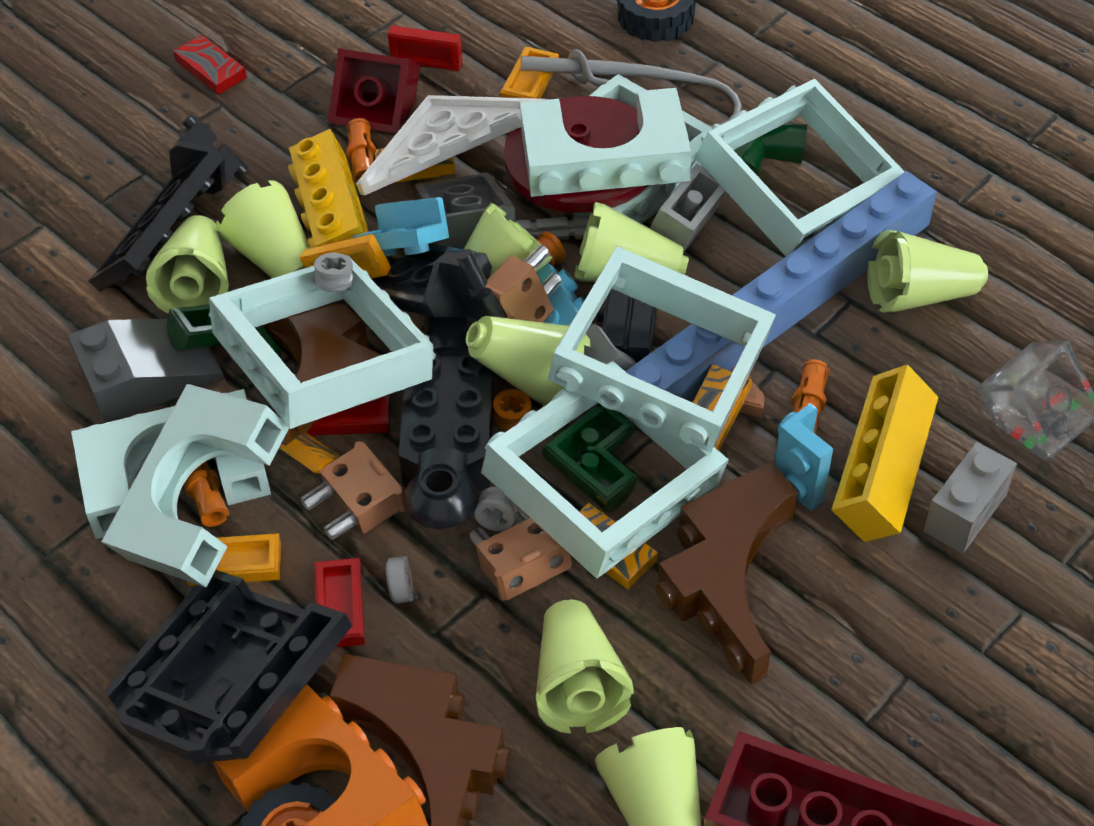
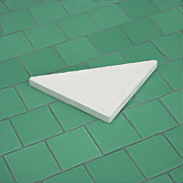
[356,95,549,195]

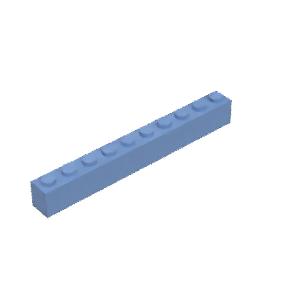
[620,171,937,432]

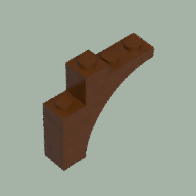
[262,301,381,446]
[656,461,798,684]
[330,654,511,826]

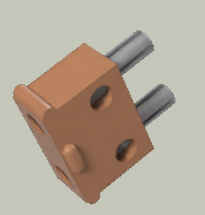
[484,245,562,322]
[301,441,406,540]
[470,508,572,601]

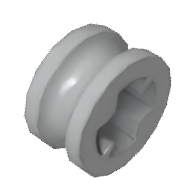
[314,253,353,292]
[474,487,519,531]

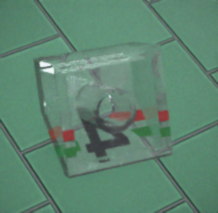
[977,340,1094,460]

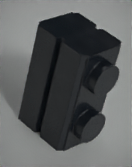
[597,288,657,363]

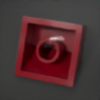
[327,48,421,134]

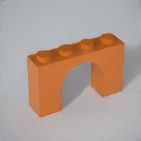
[212,685,429,826]

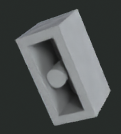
[650,163,726,253]
[923,442,1017,554]

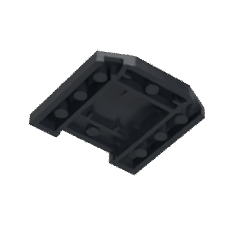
[105,570,352,763]

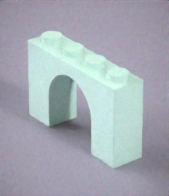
[520,88,692,197]
[101,384,289,587]
[71,389,271,539]

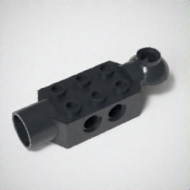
[398,316,495,529]

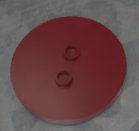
[504,96,649,213]

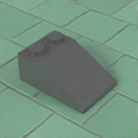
[414,173,516,249]
[68,319,225,423]

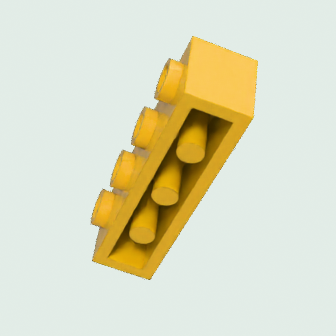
[288,129,369,248]
[832,364,938,542]

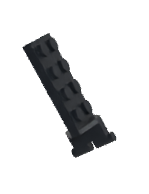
[88,113,248,292]
[371,243,505,320]

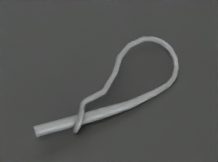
[521,49,742,127]

